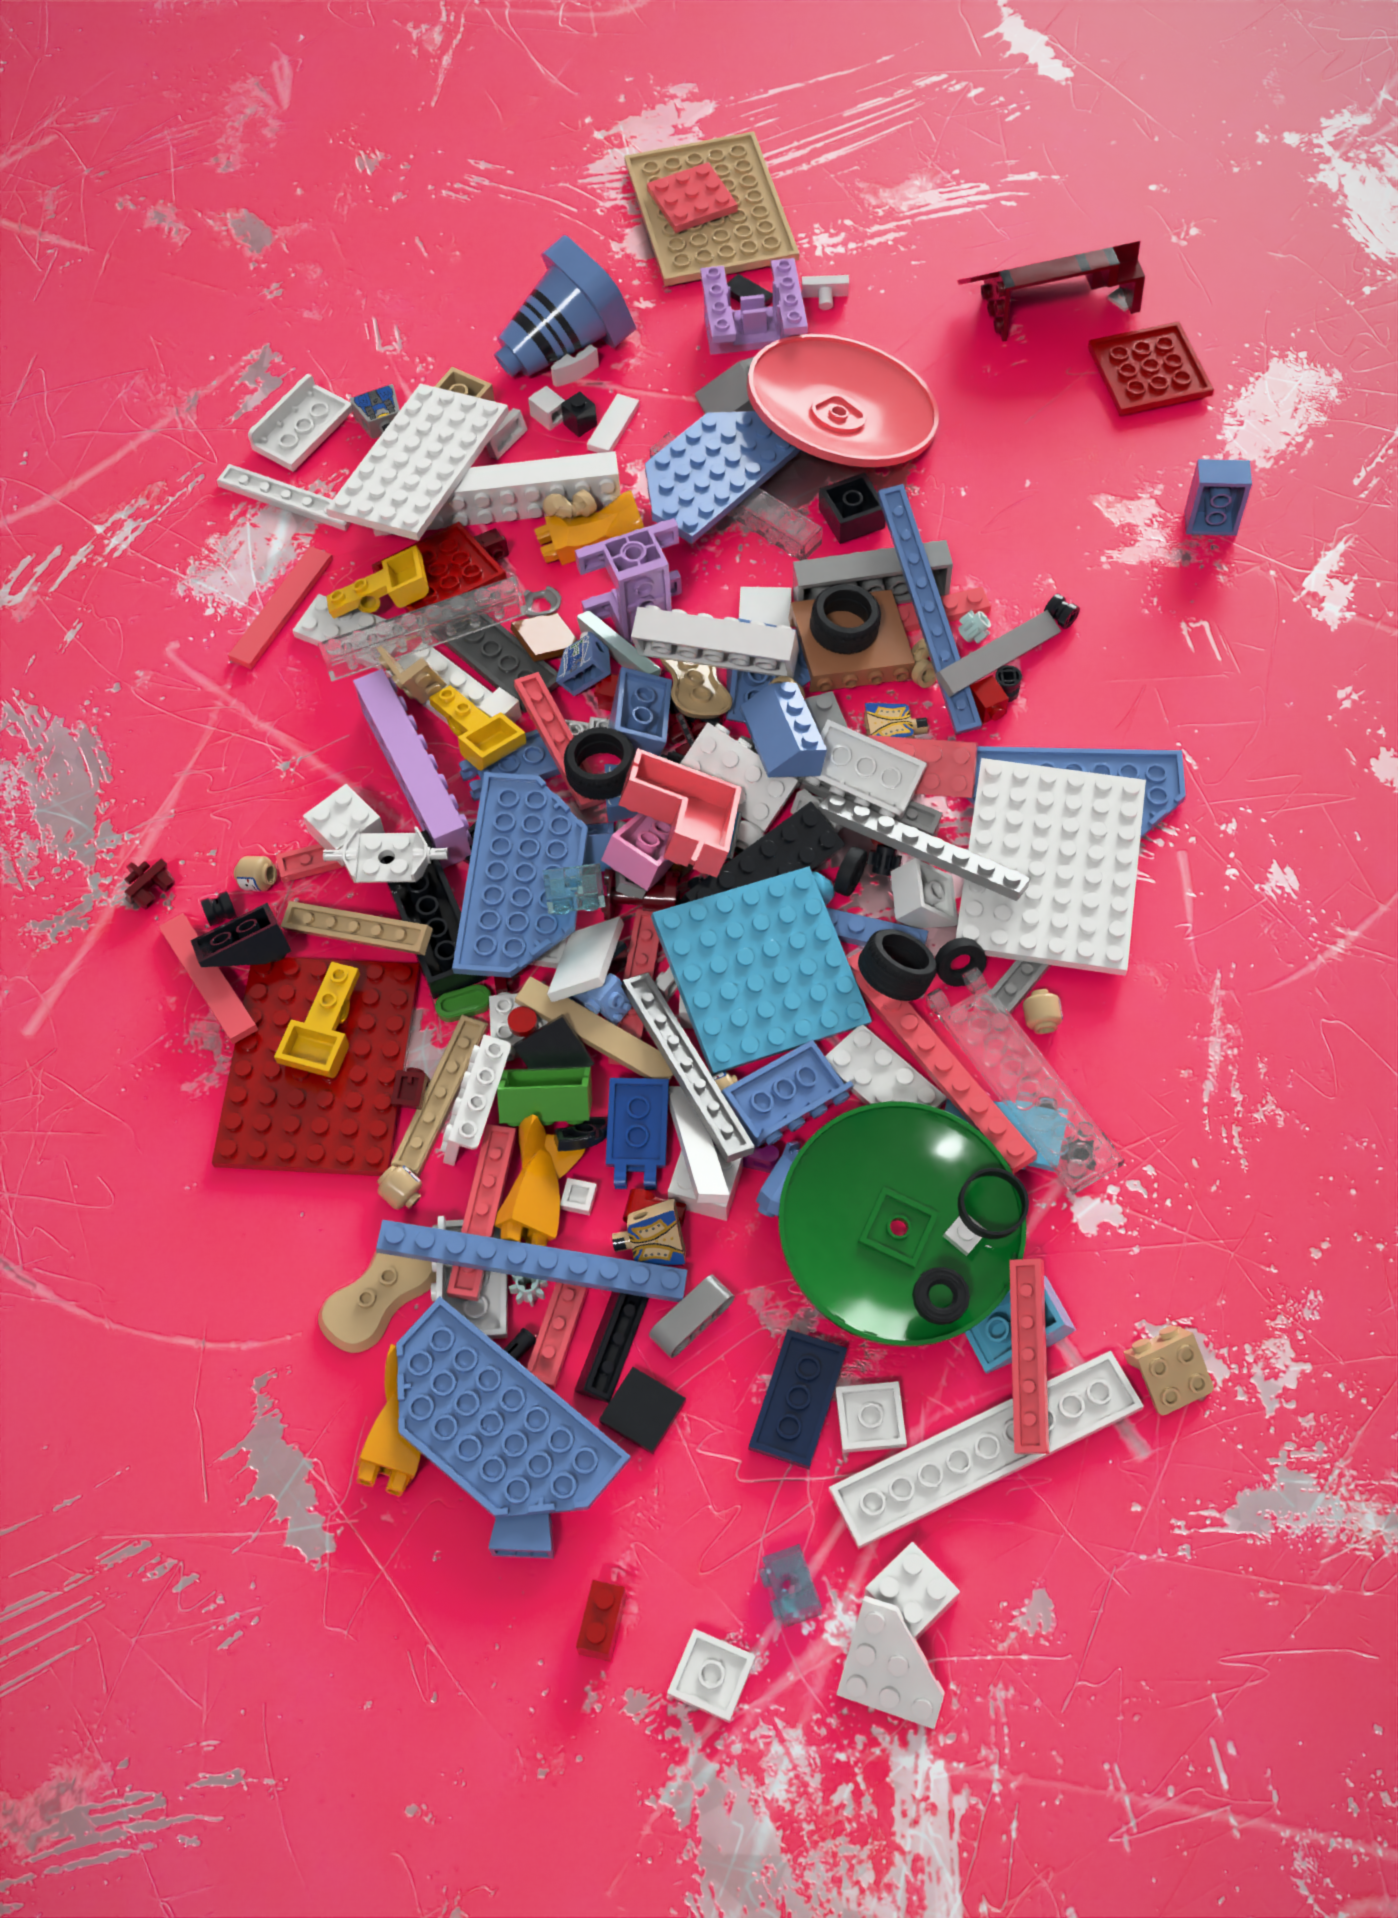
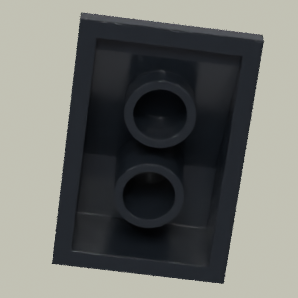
[191,903,292,967]

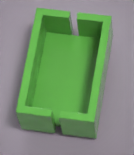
[497,1067,593,1126]

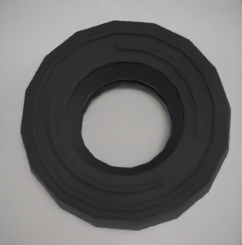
[834,846,868,896]
[935,937,987,987]
[912,1267,970,1325]

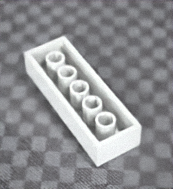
[631,605,799,679]

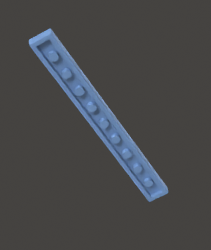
[877,484,982,735]
[376,1219,687,1302]

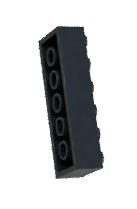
[678,801,846,905]
[380,830,486,999]

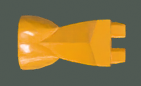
[534,490,645,565]
[494,1114,586,1246]
[356,1344,421,1496]

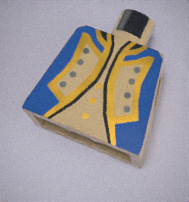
[864,703,928,738]
[612,1199,686,1265]

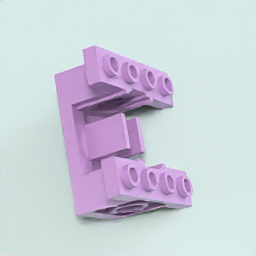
[700,258,808,355]
[575,518,682,645]

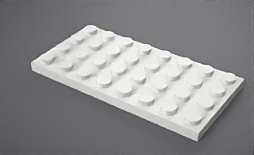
[326,383,509,541]

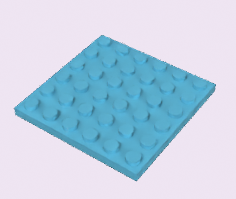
[651,866,872,1076]

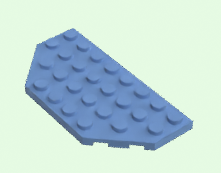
[645,411,802,544]
[966,746,1186,839]
[452,772,588,978]
[396,1296,631,1518]

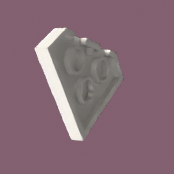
[836,1596,945,1729]

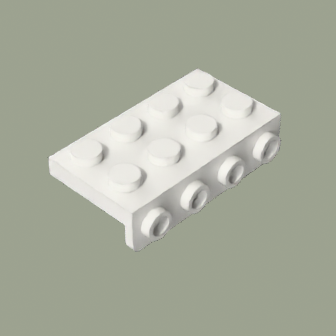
[248,374,353,471]
[804,719,927,820]
[680,722,800,833]
[440,1034,511,1166]
[431,1216,508,1339]

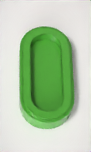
[435,984,491,1022]

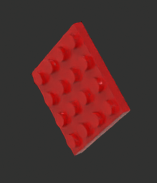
[1088,321,1214,416]
[371,522,507,625]

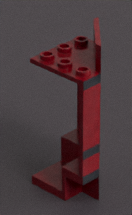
[957,241,1145,341]

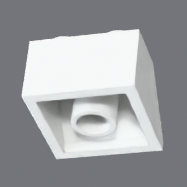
[891,858,958,928]

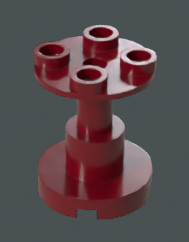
[601,868,681,920]

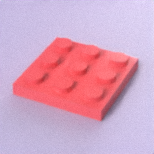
[647,162,738,233]

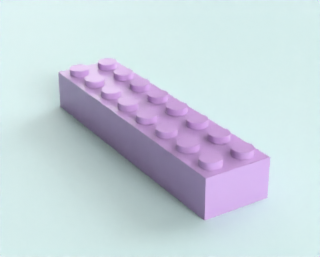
[353,668,473,869]

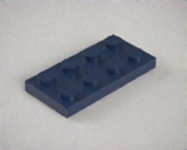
[748,1329,847,1470]

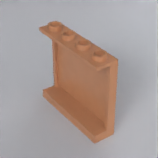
[788,590,915,692]

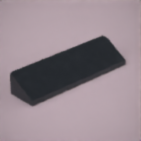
[574,1292,649,1403]

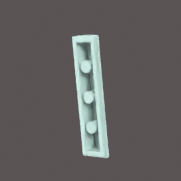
[577,611,661,676]

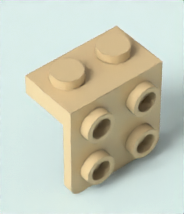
[377,645,447,704]
[1123,1326,1214,1415]

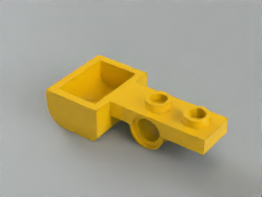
[326,545,429,619]
[429,685,526,771]
[274,962,360,1078]

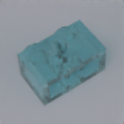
[543,863,606,915]
[758,1544,822,1628]

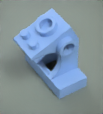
[568,973,632,1025]

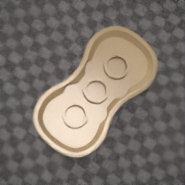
[659,658,732,719]
[318,1251,436,1353]

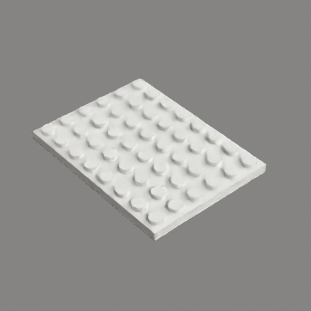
[956,758,1146,976]

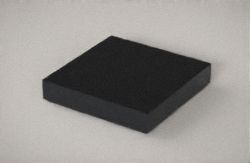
[513,1014,595,1069]
[599,1367,686,1455]

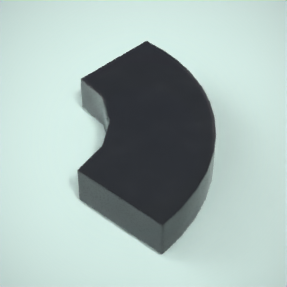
[554,1117,608,1151]

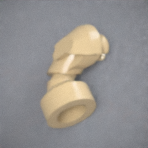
[543,489,597,519]
[911,638,937,688]

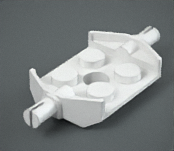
[323,827,448,883]

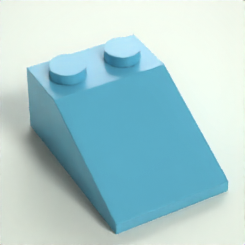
[965,1276,1076,1373]

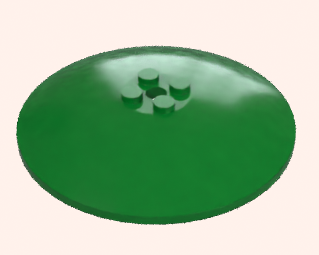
[778,1101,1027,1347]

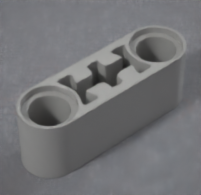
[649,1275,735,1358]

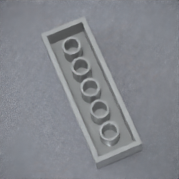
[793,540,953,605]

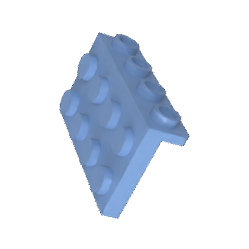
[721,1039,854,1148]

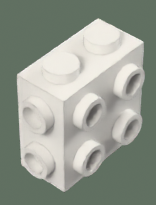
[489,992,549,1061]

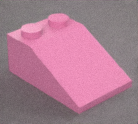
[601,813,674,891]

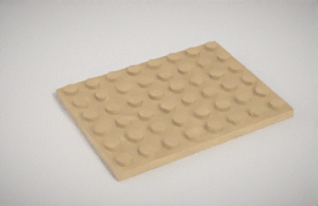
[624,131,799,286]

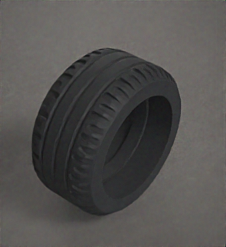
[810,584,881,654]
[564,727,635,800]
[858,929,937,1001]

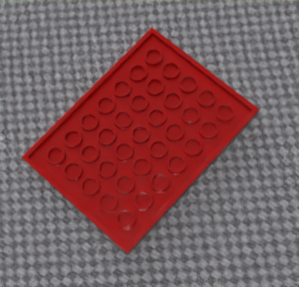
[211,957,421,1176]

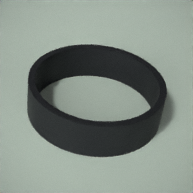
[957,1168,1029,1239]

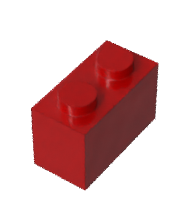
[576,1580,627,1662]

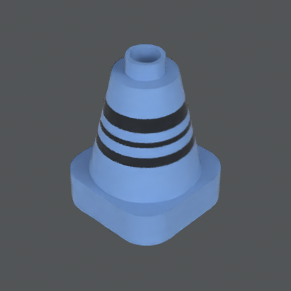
[494,235,636,377]

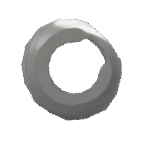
[519,586,561,618]

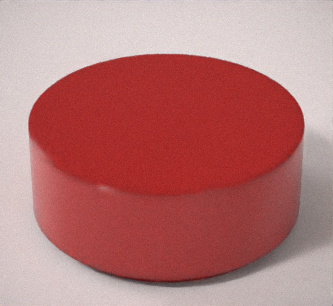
[508,1006,538,1037]

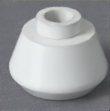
[734,820,765,854]

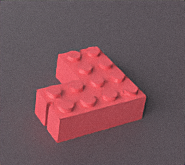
[618,749,742,878]

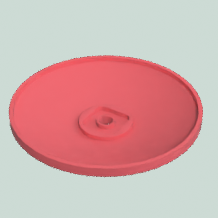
[746,334,939,467]

